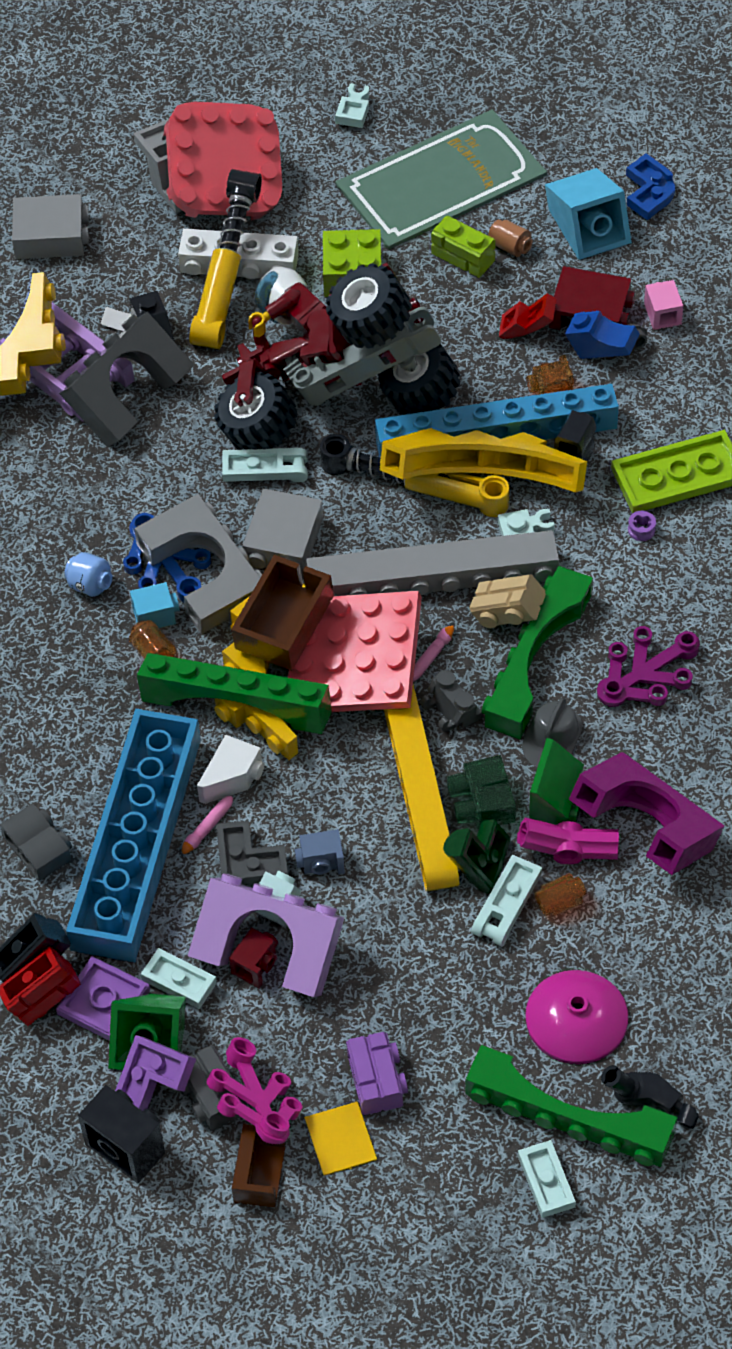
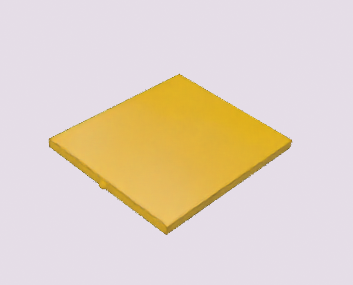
[304,1102,377,1176]

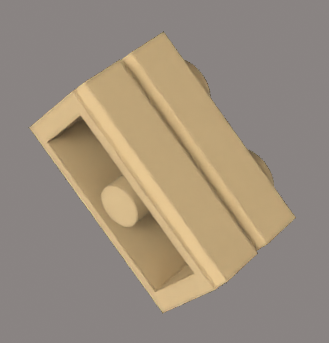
[469,575,546,628]

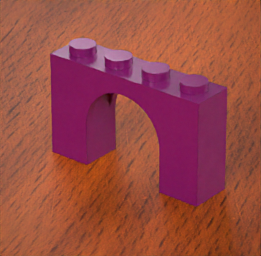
[569,752,725,875]

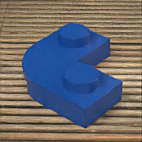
[626,153,675,220]

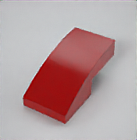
[498,293,556,339]

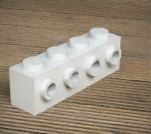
[178,228,299,279]

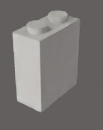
[12,194,89,259]
[242,488,323,575]

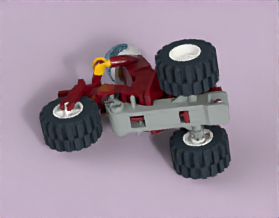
[214,262,460,450]

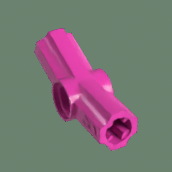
[517,817,619,864]

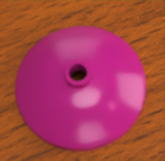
[526,970,628,1064]

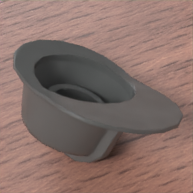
[522,698,583,767]

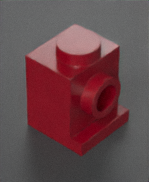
[229,928,279,989]

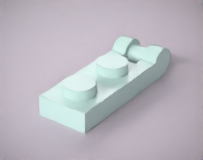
[222,448,308,482]
[471,855,542,947]

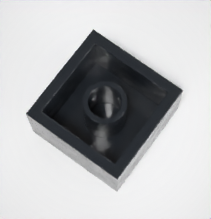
[78,1085,165,1184]

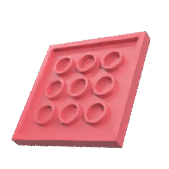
[288,591,422,712]

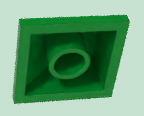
[108,994,186,1070]

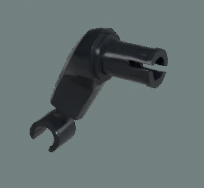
[601,1065,699,1129]

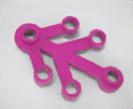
[206,1037,302,1144]

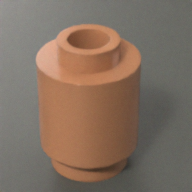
[488,219,533,257]

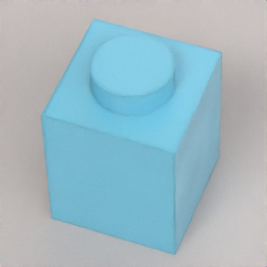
[130,582,180,633]

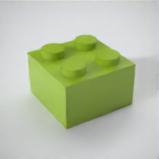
[323,229,381,297]

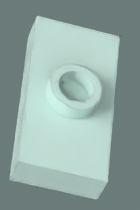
[141,948,217,1009]
[518,1140,576,1218]

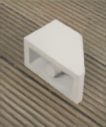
[197,735,265,804]

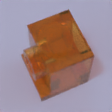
[526,355,574,395]

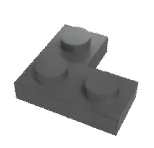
[216,820,288,885]

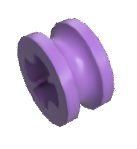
[628,511,656,541]

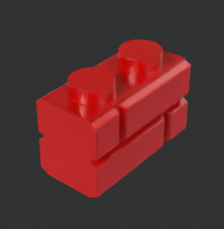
[0,946,81,1026]

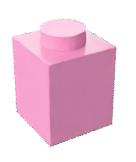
[644,280,683,330]

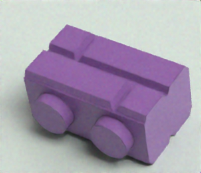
[346,1032,408,1115]

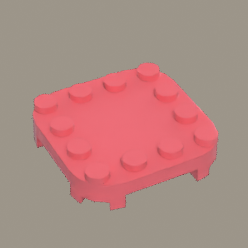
[163,102,282,220]

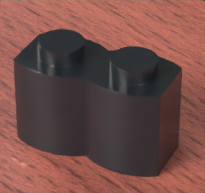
[554,410,596,463]

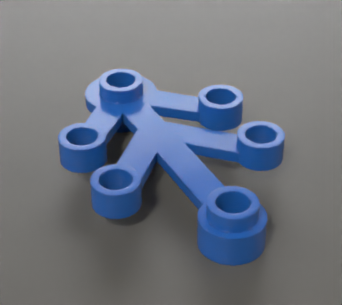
[123,513,211,602]

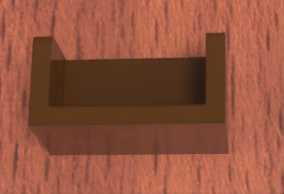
[232,1124,286,1208]

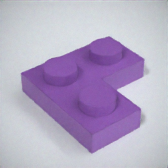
[115,1035,196,1111]

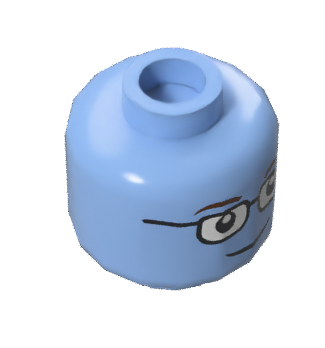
[64,552,112,597]

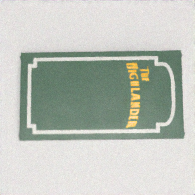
[335,109,547,250]

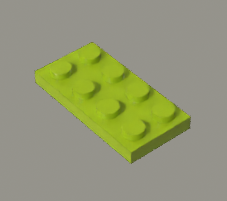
[611,430,732,514]

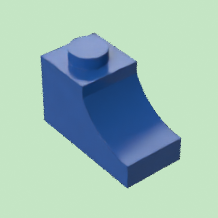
[565,311,640,359]

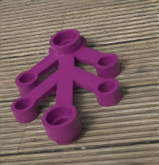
[597,626,700,707]

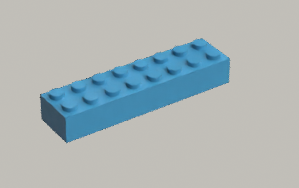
[66,708,201,963]

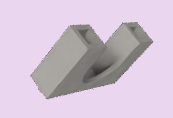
[135,494,262,634]

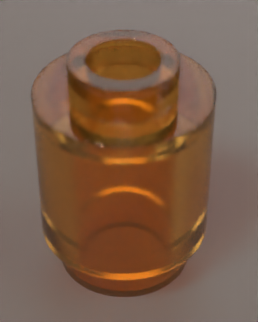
[534,873,587,917]

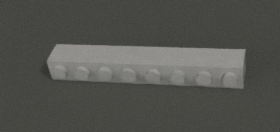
[306,530,559,596]

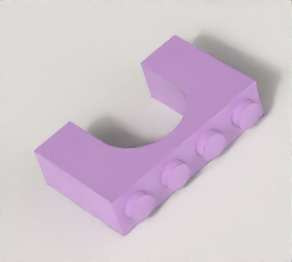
[188,873,345,997]

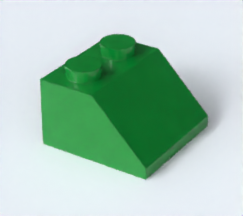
[529,738,584,825]

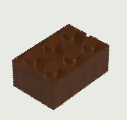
[231,554,334,671]

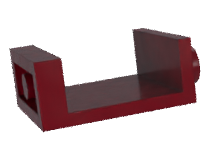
[549,266,635,330]

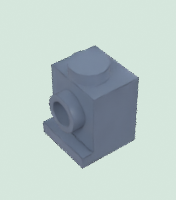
[294,829,345,875]

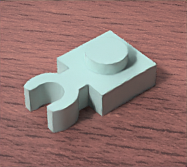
[335,83,369,128]
[498,509,554,536]

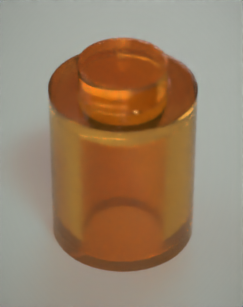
[129,620,176,659]

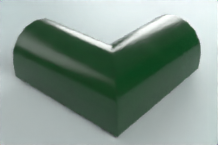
[443,819,511,893]

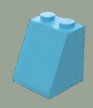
[545,168,632,260]

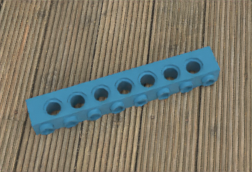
[375,384,619,458]

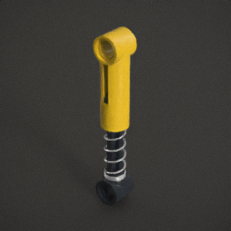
[189,169,262,349]
[320,434,509,517]

